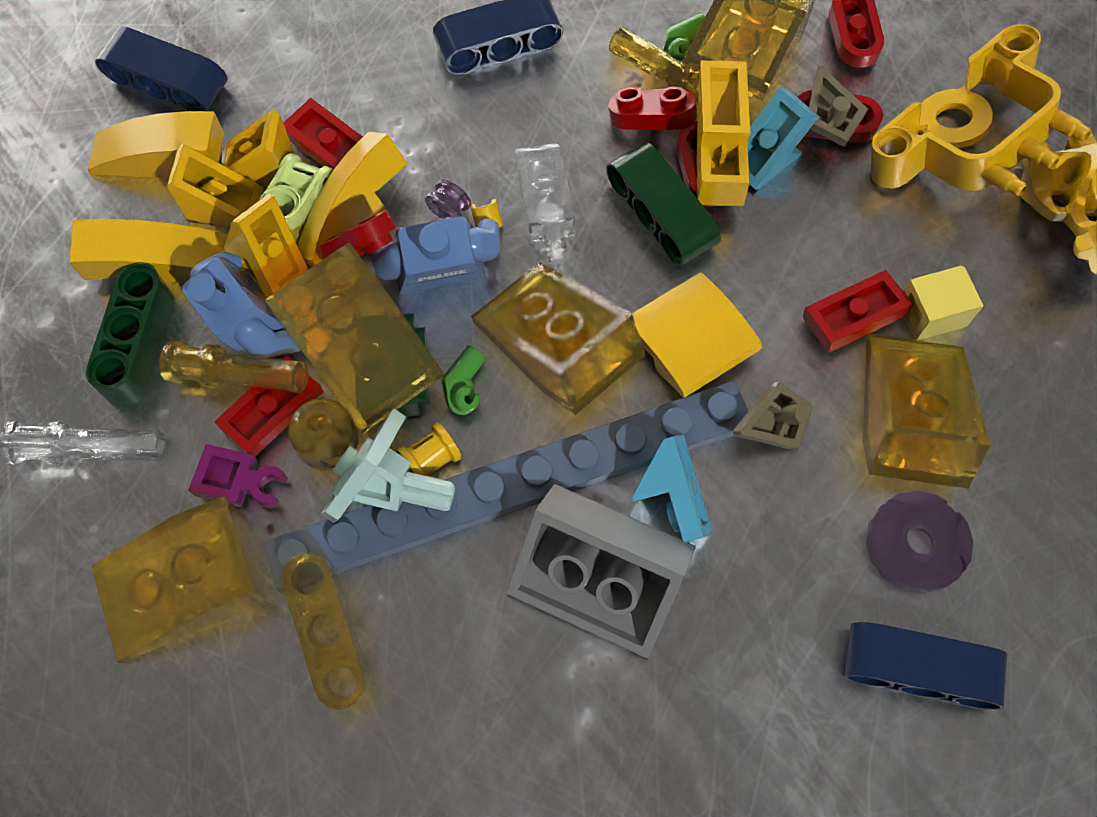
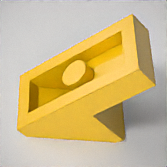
[224,194,310,301]

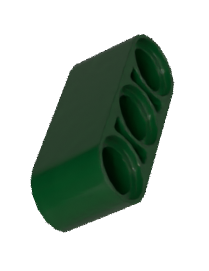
[606,142,721,267]
[86,263,174,408]

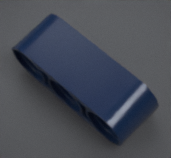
[432,0,564,75]
[95,26,228,111]
[845,622,1007,710]

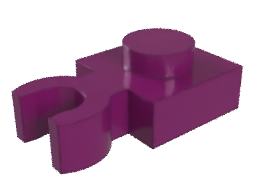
[188,444,288,508]

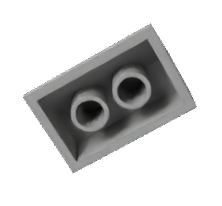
[506,484,696,659]

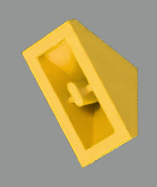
[221,109,294,188]
[167,144,264,226]

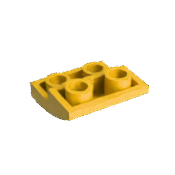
[624,272,762,398]

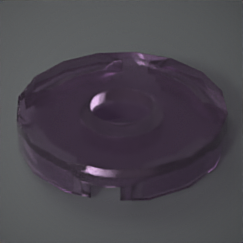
[866,491,973,594]

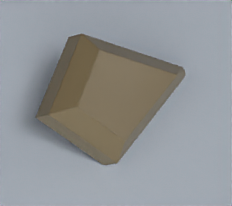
[808,66,868,147]
[733,382,814,450]

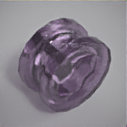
[425,179,472,220]

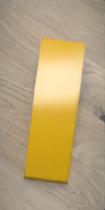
[697,60,750,206]
[88,111,224,178]
[298,132,408,268]
[69,219,228,283]

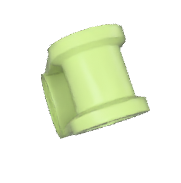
[260,153,334,244]

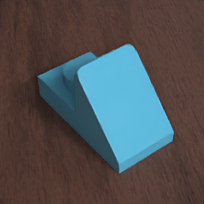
[748,87,819,190]
[631,434,713,542]

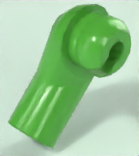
[662,13,709,66]
[442,345,486,415]

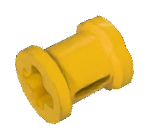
[396,422,462,476]

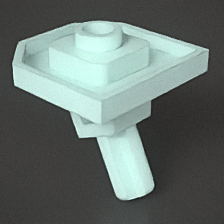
[321,408,455,523]

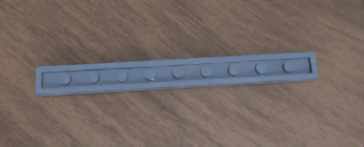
[263,380,749,593]

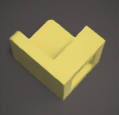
[903,266,984,341]

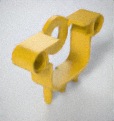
[870,24,1091,196]

